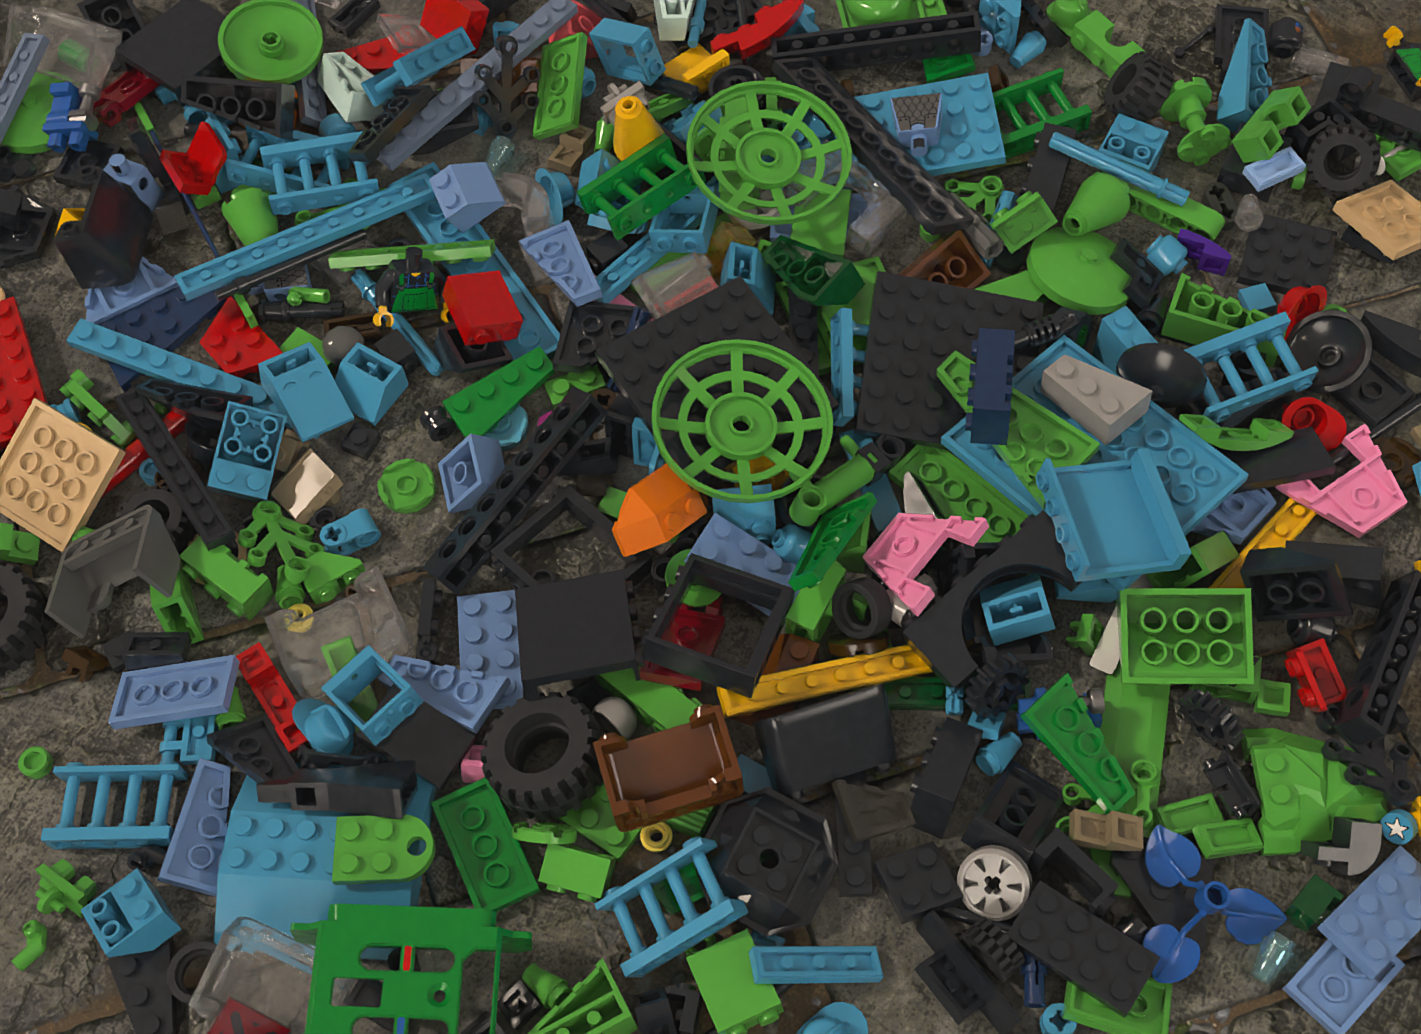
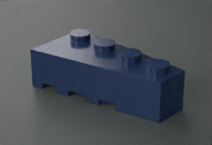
[965,328,1015,445]

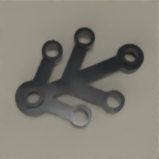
[473,35,541,140]
[1315,705,1418,807]

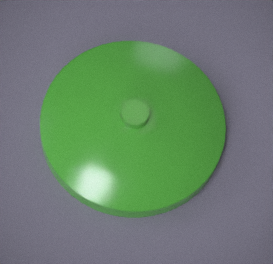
[218,0,324,84]
[0,72,80,154]
[1027,227,1130,315]

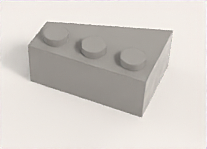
[1040,354,1152,445]

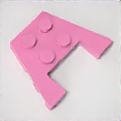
[1275,423,1407,538]
[862,513,990,616]

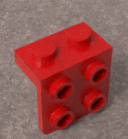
[159,122,227,196]
[1284,638,1347,712]

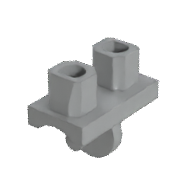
[600,81,650,125]

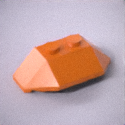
[612,463,708,557]

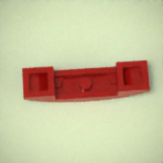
[236,642,309,754]

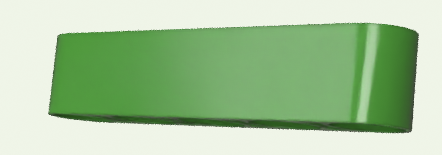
[1101,171,1225,241]

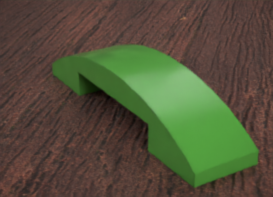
[1179,414,1294,451]

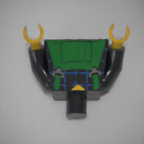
[1383,26,1421,102]
[373,247,449,327]

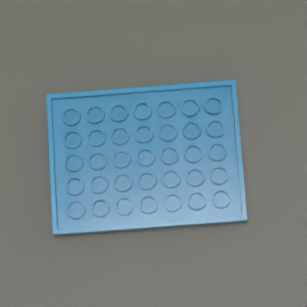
[941,335,1248,591]

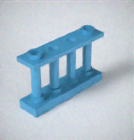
[361,26,475,107]
[225,125,351,193]
[259,131,379,215]
[831,308,869,427]
[1184,311,1318,423]
[41,760,189,850]
[594,836,749,978]

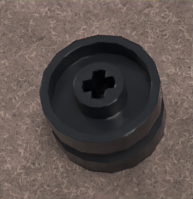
[708,64,766,121]

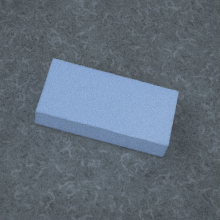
[1242,146,1306,192]

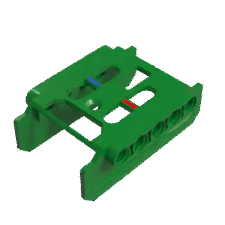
[290,904,532,1034]

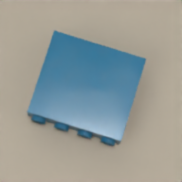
[1036,448,1192,582]

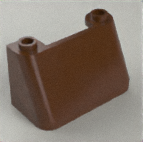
[593,704,744,832]

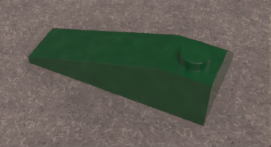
[763,235,865,306]

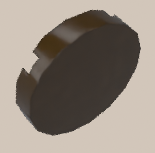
[1359,436,1421,491]
[826,631,889,657]

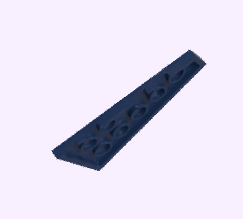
[97,275,251,393]

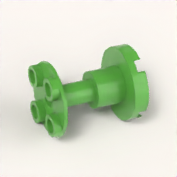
[1159,77,1232,166]

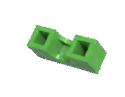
[1070,10,1146,79]
[1232,86,1311,163]

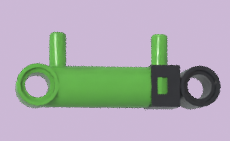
[789,434,905,526]

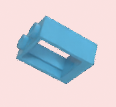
[589,18,666,86]
[649,186,719,253]
[321,645,424,746]

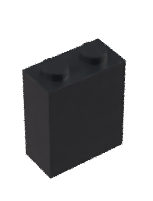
[1216,122,1294,202]

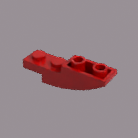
[710,0,804,60]

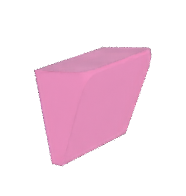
[461,745,485,783]

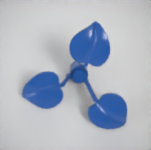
[1143,824,1287,984]

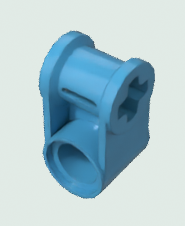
[320,508,381,556]

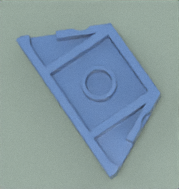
[84,257,178,324]
[1191,488,1277,545]

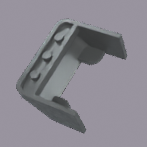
[45,505,181,639]

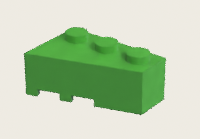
[179,536,275,621]

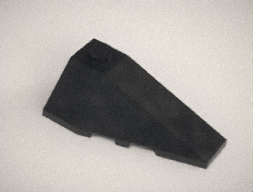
[136,378,253,434]

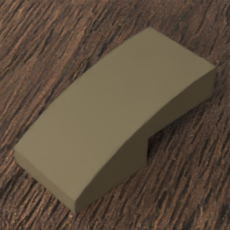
[547,125,595,175]
[1069,809,1143,851]

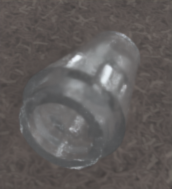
[1235,194,1264,232]

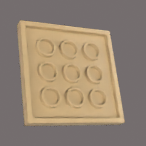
[0,398,126,553]

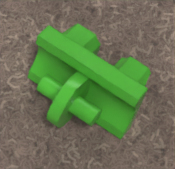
[35,858,97,918]

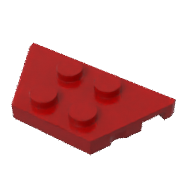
[199,297,283,378]

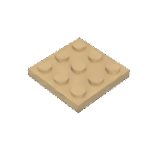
[1332,180,1421,260]

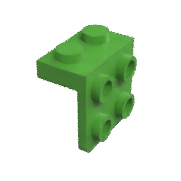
[990,191,1058,254]

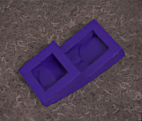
[1177,228,1231,276]

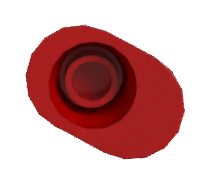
[1277,285,1327,341]
[1282,397,1347,452]

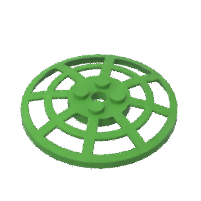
[686,80,852,225]
[651,339,833,503]

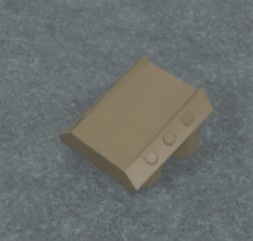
[268,448,343,525]

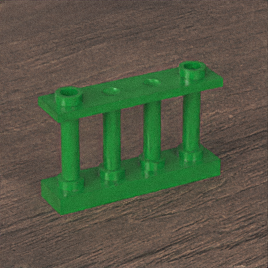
[992,67,1092,160]
[576,134,706,240]

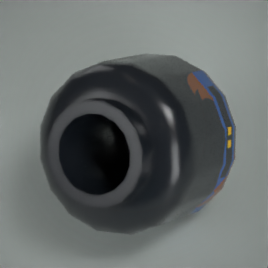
[1268,17,1304,58]

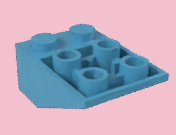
[258,342,354,442]
[206,401,287,503]

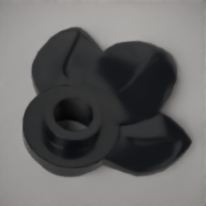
[0,146,37,182]

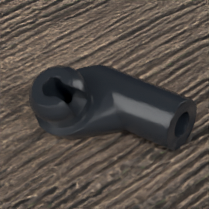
[127,844,167,871]

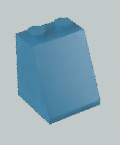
[1092,306,1158,373]

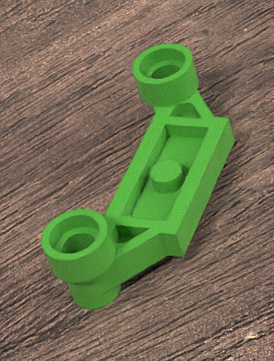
[59,369,137,450]

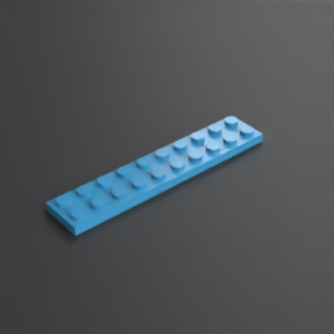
[388,162,560,361]

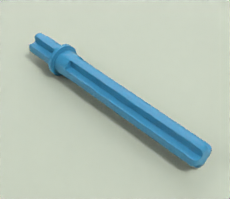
[1049,132,1190,207]
[351,269,444,376]

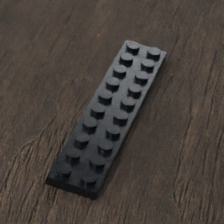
[771,56,975,235]

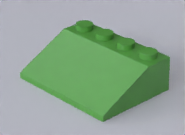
[1117,588,1254,685]

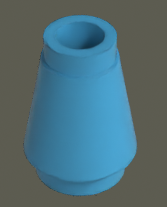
[1009,30,1047,69]
[975,732,1022,776]

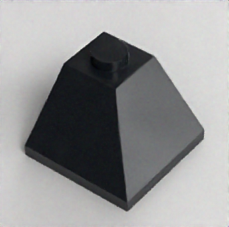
[433,324,513,373]

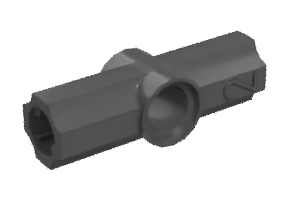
[949,192,1004,260]

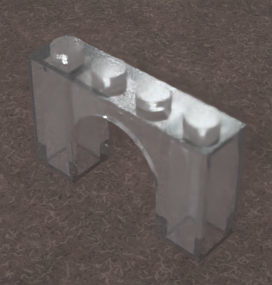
[783,139,908,257]

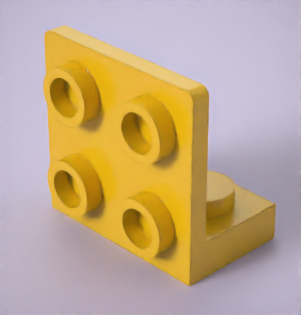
[662,44,730,94]

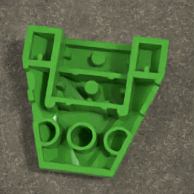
[1241,728,1389,856]

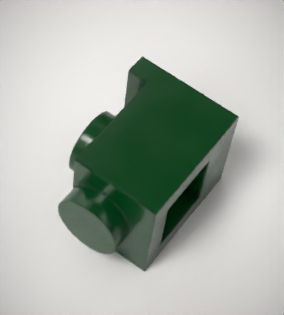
[1284,874,1344,932]

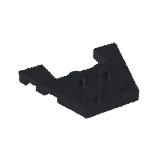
[127,117,190,218]

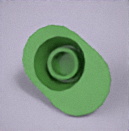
[1046,0,1092,38]

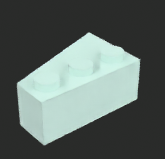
[654,0,696,41]
[317,52,384,123]

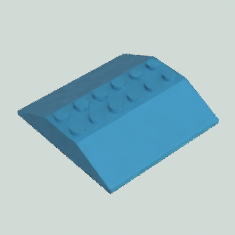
[214,762,436,961]

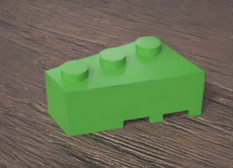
[528,958,638,1034]

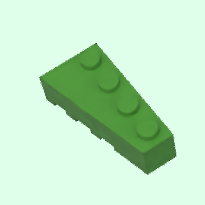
[719,97,762,212]
[1161,273,1288,368]
[595,667,703,732]

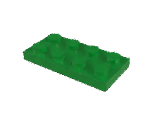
[431,777,540,912]

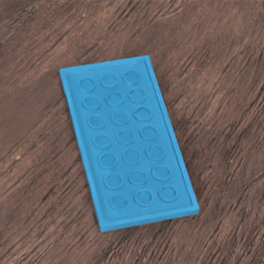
[782,73,1006,194]

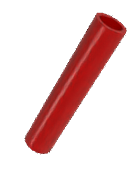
[100,411,188,499]

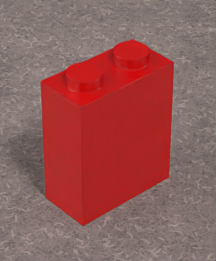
[420,0,490,56]
[442,270,523,346]

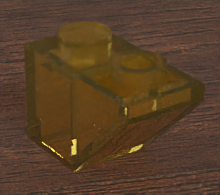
[693,221,757,280]

